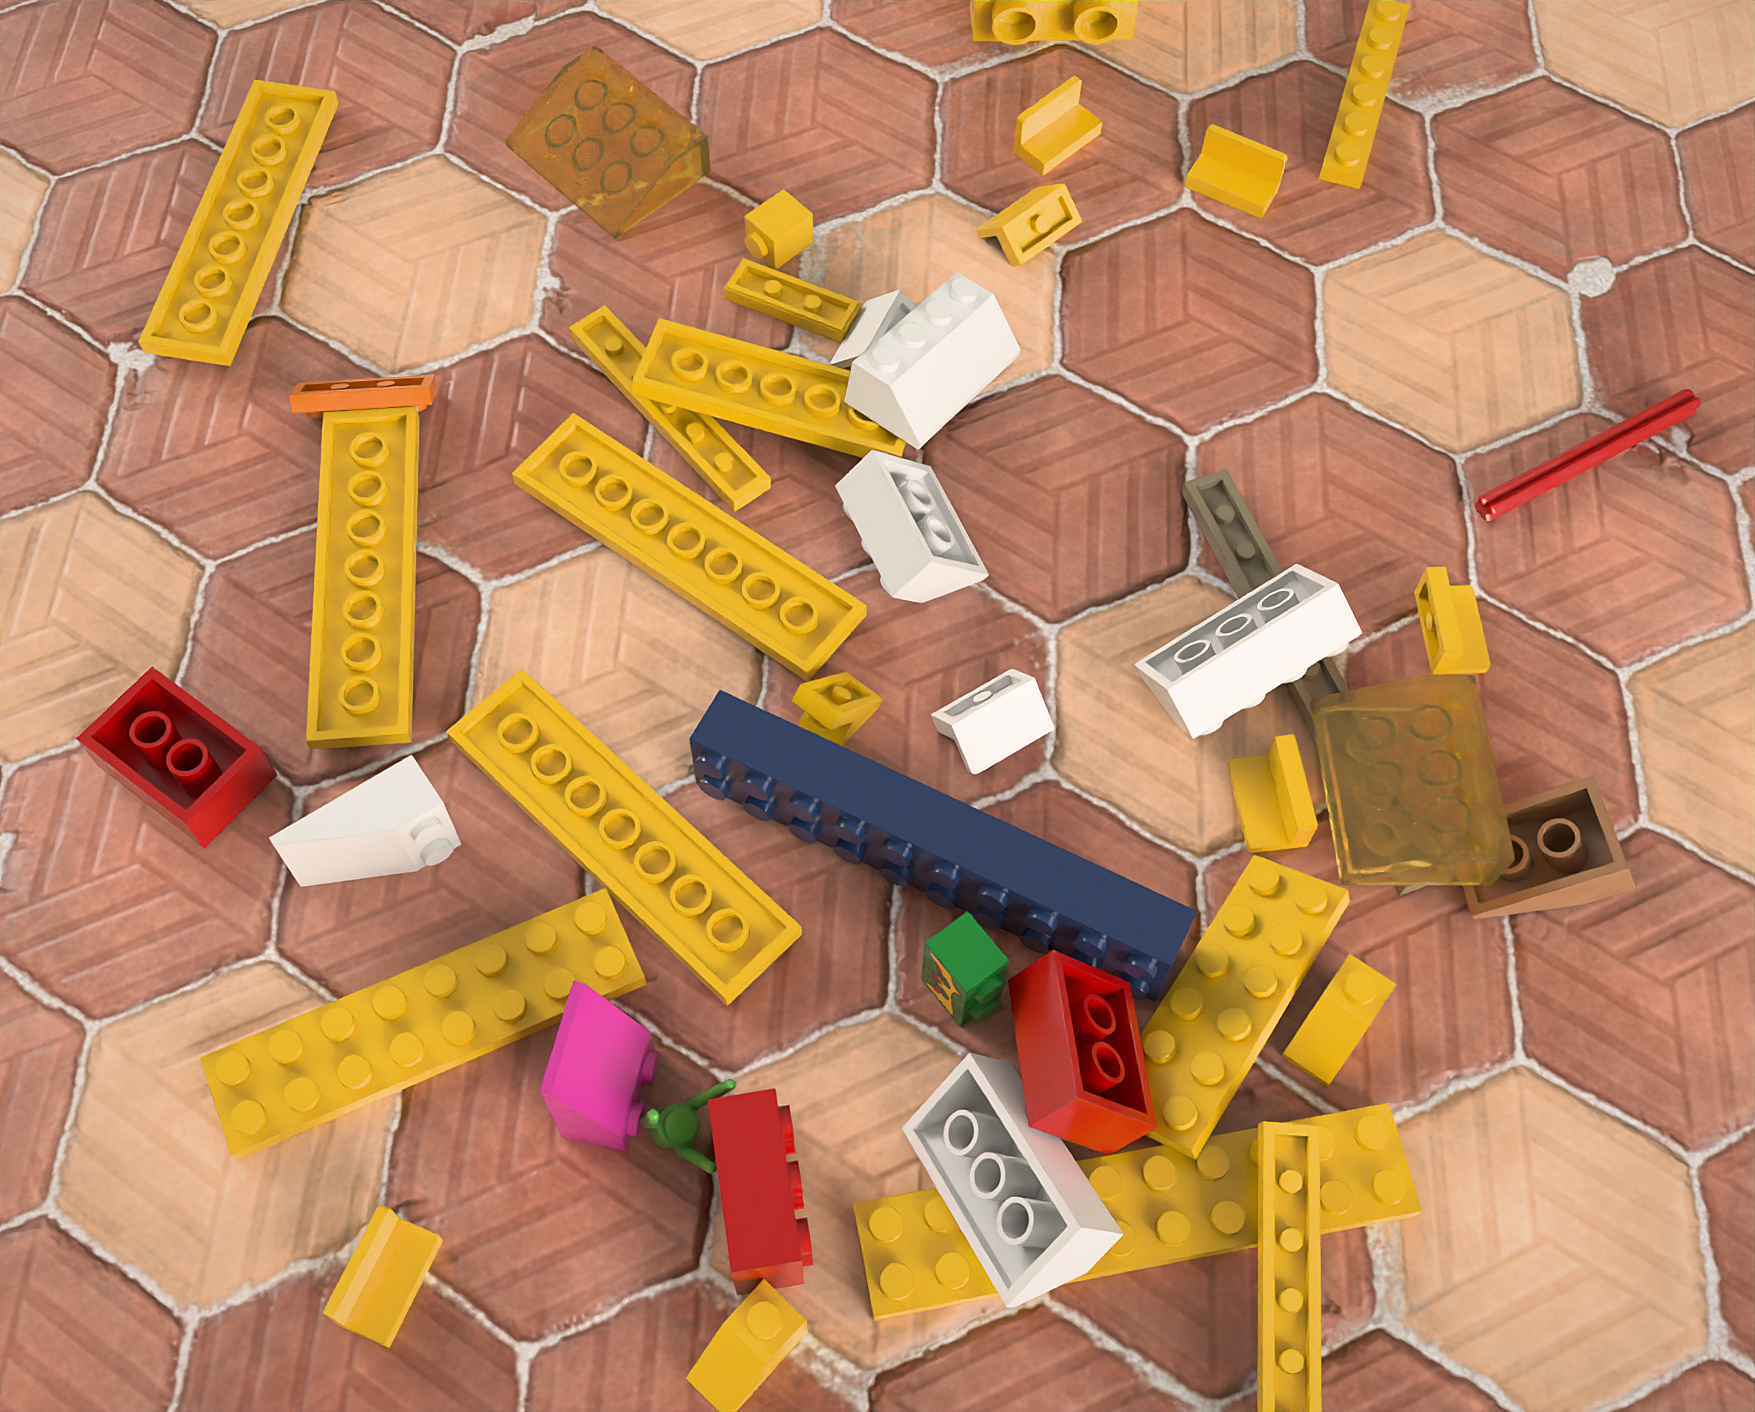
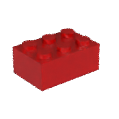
[76,666,277,849]
[1008,950,1157,1155]
[707,1088,813,1296]

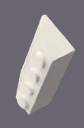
[844,272,1021,449]
[1134,564,1362,739]
[902,1052,1123,1307]

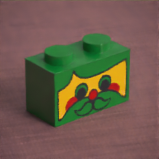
[921,911,1009,1027]

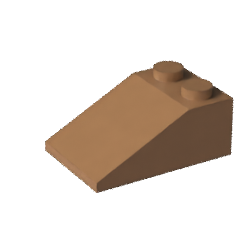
[1442,776,1636,919]

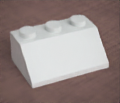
[835,450,989,603]

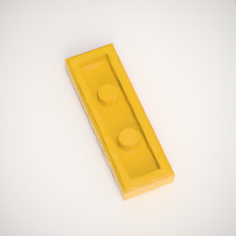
[724,258,861,343]

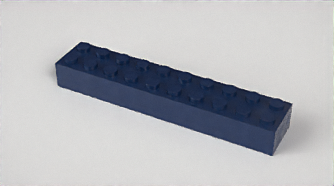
[689,690,1197,1002]

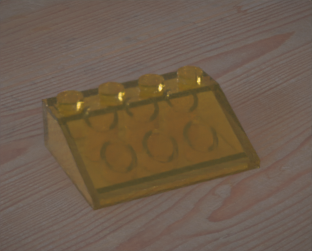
[505,45,711,239]
[1310,674,1515,885]

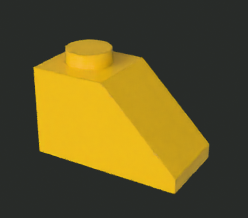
[1281,954,1396,1087]
[686,1279,808,1412]

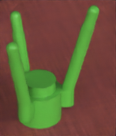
[640,1079,736,1174]

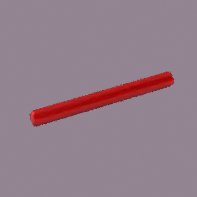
[1475,389,1701,521]

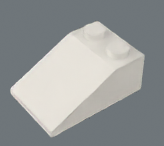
[269,755,461,887]

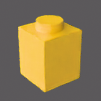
[744,189,813,270]

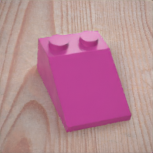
[540,981,660,1152]

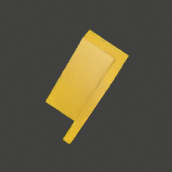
[1013,76,1102,176]
[1184,124,1288,219]
[976,183,1082,266]
[1414,567,1491,675]
[1227,734,1318,853]
[323,1204,443,1348]

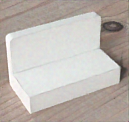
[830,289,916,369]
[931,669,1053,775]

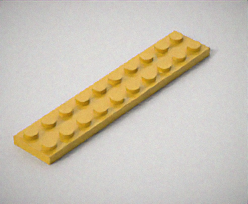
[853,1103,1423,1321]

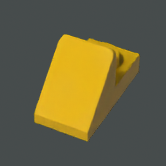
[791,671,884,746]

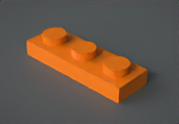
[289,374,437,418]

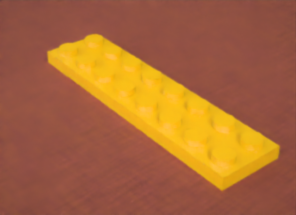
[138,79,339,366]
[306,406,420,750]
[512,413,867,682]
[446,669,802,1006]
[200,888,647,1161]

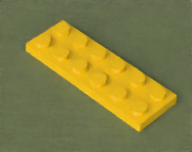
[631,318,906,458]
[1140,855,1350,1160]

